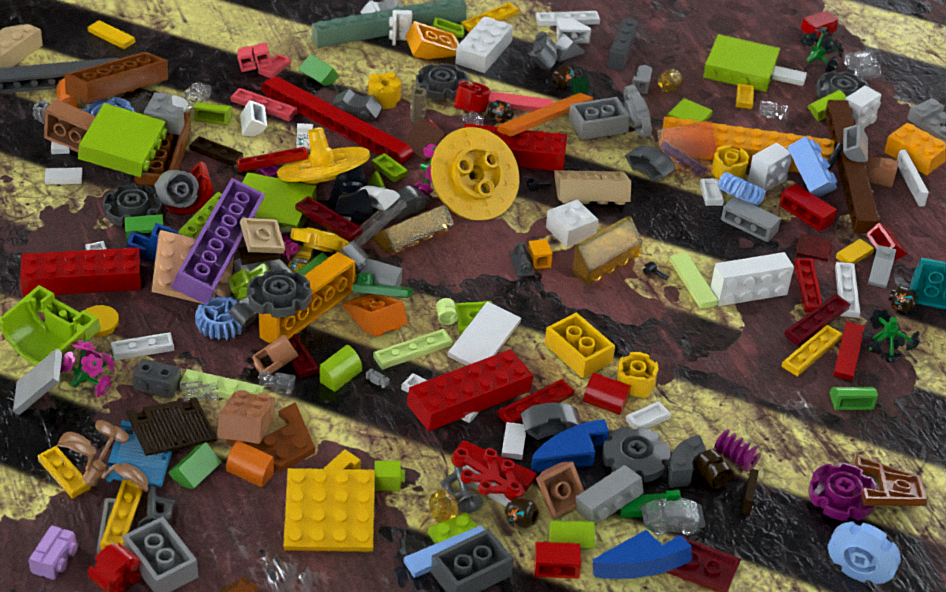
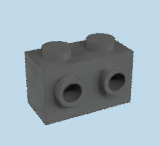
[132,358,181,399]

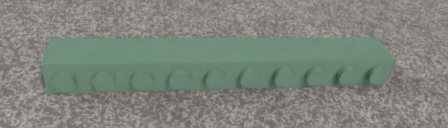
[312,0,467,48]

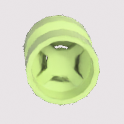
[436,298,458,325]

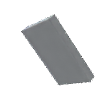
[13,349,62,415]

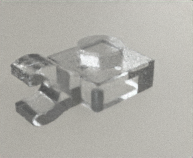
[758,101,789,120]
[461,111,484,125]
[258,371,295,395]
[182,381,219,401]

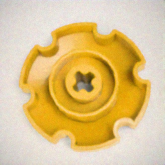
[290,227,350,253]

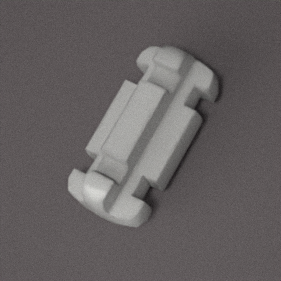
[366,369,390,388]

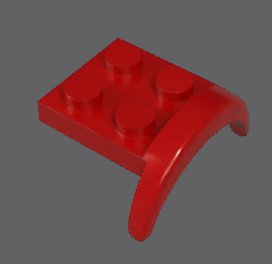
[167,161,214,215]

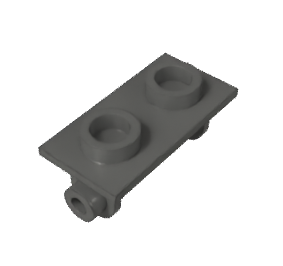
[509,242,535,277]

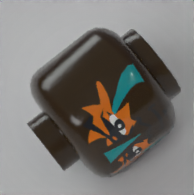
[552,65,576,89]
[488,100,514,124]
[888,286,919,313]
[505,497,539,529]

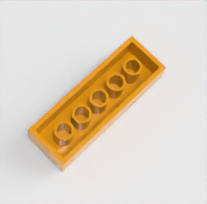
[259,252,355,343]

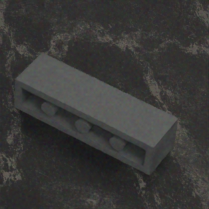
[607,18,638,71]

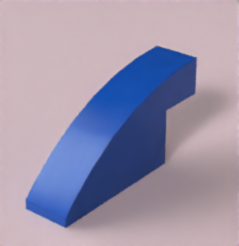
[125,223,178,261]
[531,419,609,473]
[592,530,691,579]

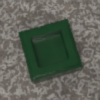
[570,76,590,95]

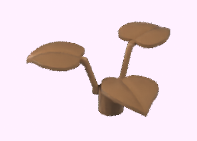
[57,420,148,492]

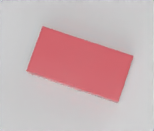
[258,54,291,78]

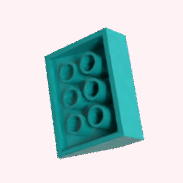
[909,257,946,309]

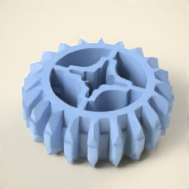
[718,172,766,205]
[195,295,246,340]

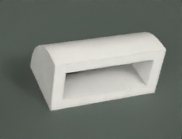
[240,100,267,137]
[358,186,401,210]

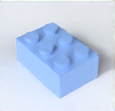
[787,136,838,198]

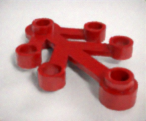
[451,448,524,500]

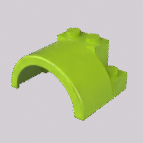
[0,285,101,366]

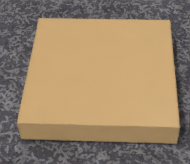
[240,218,286,253]

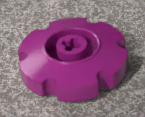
[808,463,878,521]

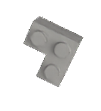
[143,92,185,135]

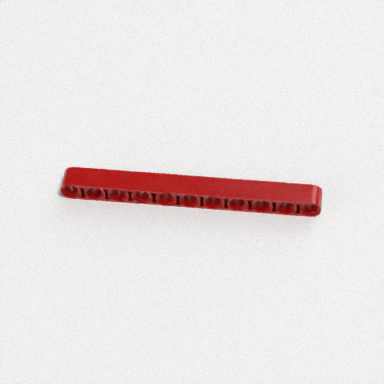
[261,76,413,165]

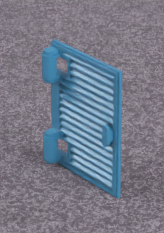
[106,420,172,487]

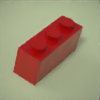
[779,183,837,232]

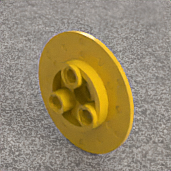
[277,127,370,185]
[431,127,519,221]

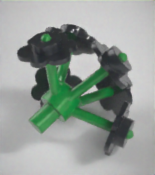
[800,27,844,72]
[862,309,920,363]

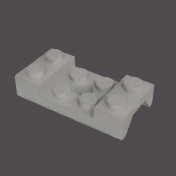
[907,98,946,143]

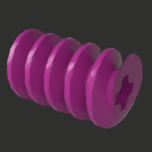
[714,429,761,472]

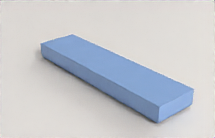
[404,526,484,578]

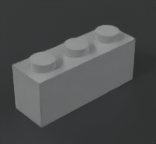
[721,196,781,242]
[576,465,644,526]

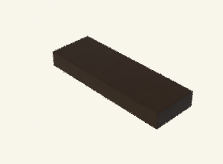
[189,136,243,167]

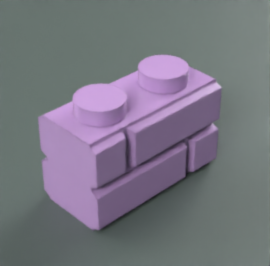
[29,526,78,580]

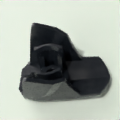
[318,165,380,221]

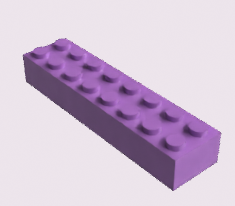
[171,178,265,305]

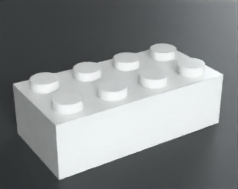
[455,17,513,73]
[710,252,794,306]

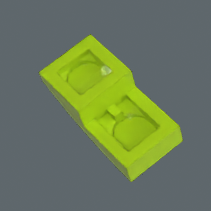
[228,263,269,293]

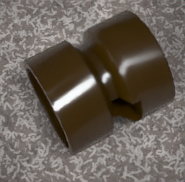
[695,449,734,489]

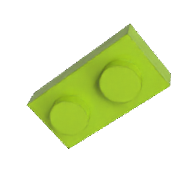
[371,153,408,183]
[428,512,477,544]

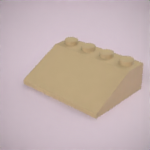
[0,24,43,68]
[554,170,631,205]

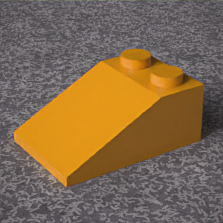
[405,21,459,59]

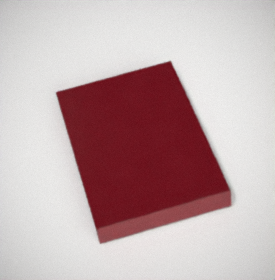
[666,538,741,592]

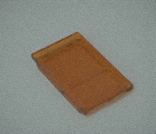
[657,121,717,163]

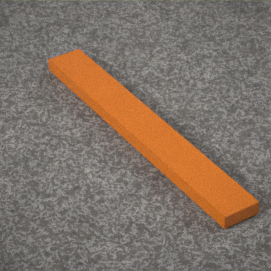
[497,93,593,136]

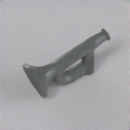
[440,465,483,513]
[137,486,175,528]

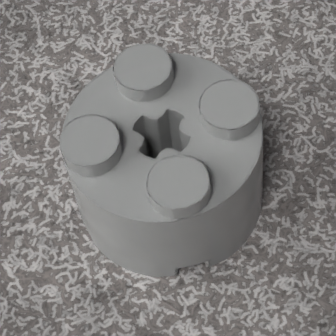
[155,170,199,208]

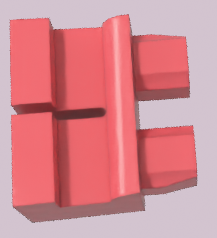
[238,43,272,72]

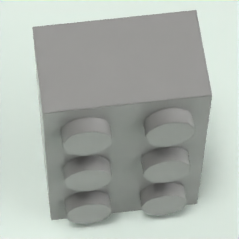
[568,97,630,140]
[123,516,198,592]

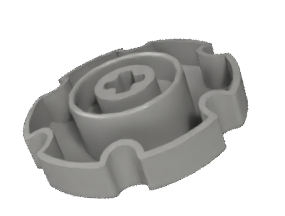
[623,84,652,139]

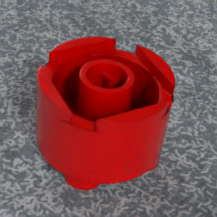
[454,81,491,115]
[88,542,142,592]

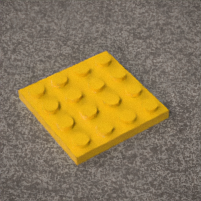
[283,468,375,552]

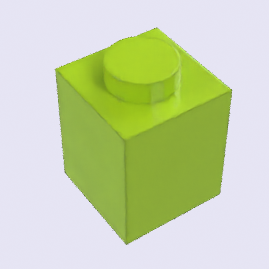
[375,461,405,491]

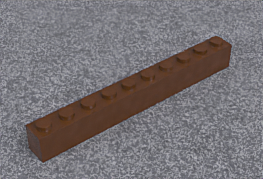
[825,100,881,233]

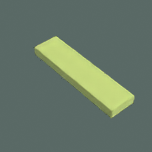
[669,253,718,309]
[373,329,453,370]

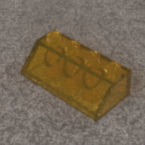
[370,204,454,254]
[572,216,642,285]

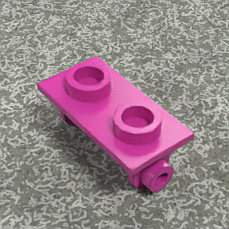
[279,236,300,261]

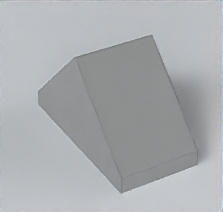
[556,34,584,62]

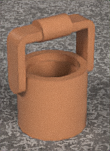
[252,334,299,377]

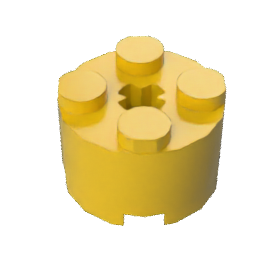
[368,72,401,109]
[711,145,749,180]
[616,352,658,398]

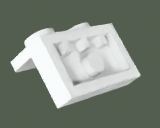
[389,10,412,45]

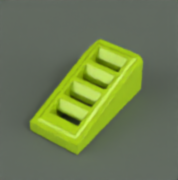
[431,17,464,38]

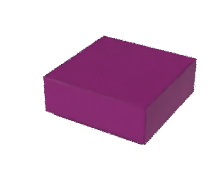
[258,165,279,178]

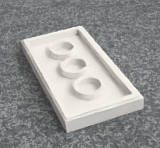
[448,301,521,366]

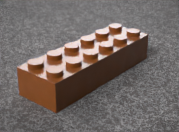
[65,52,168,104]
[135,112,191,188]

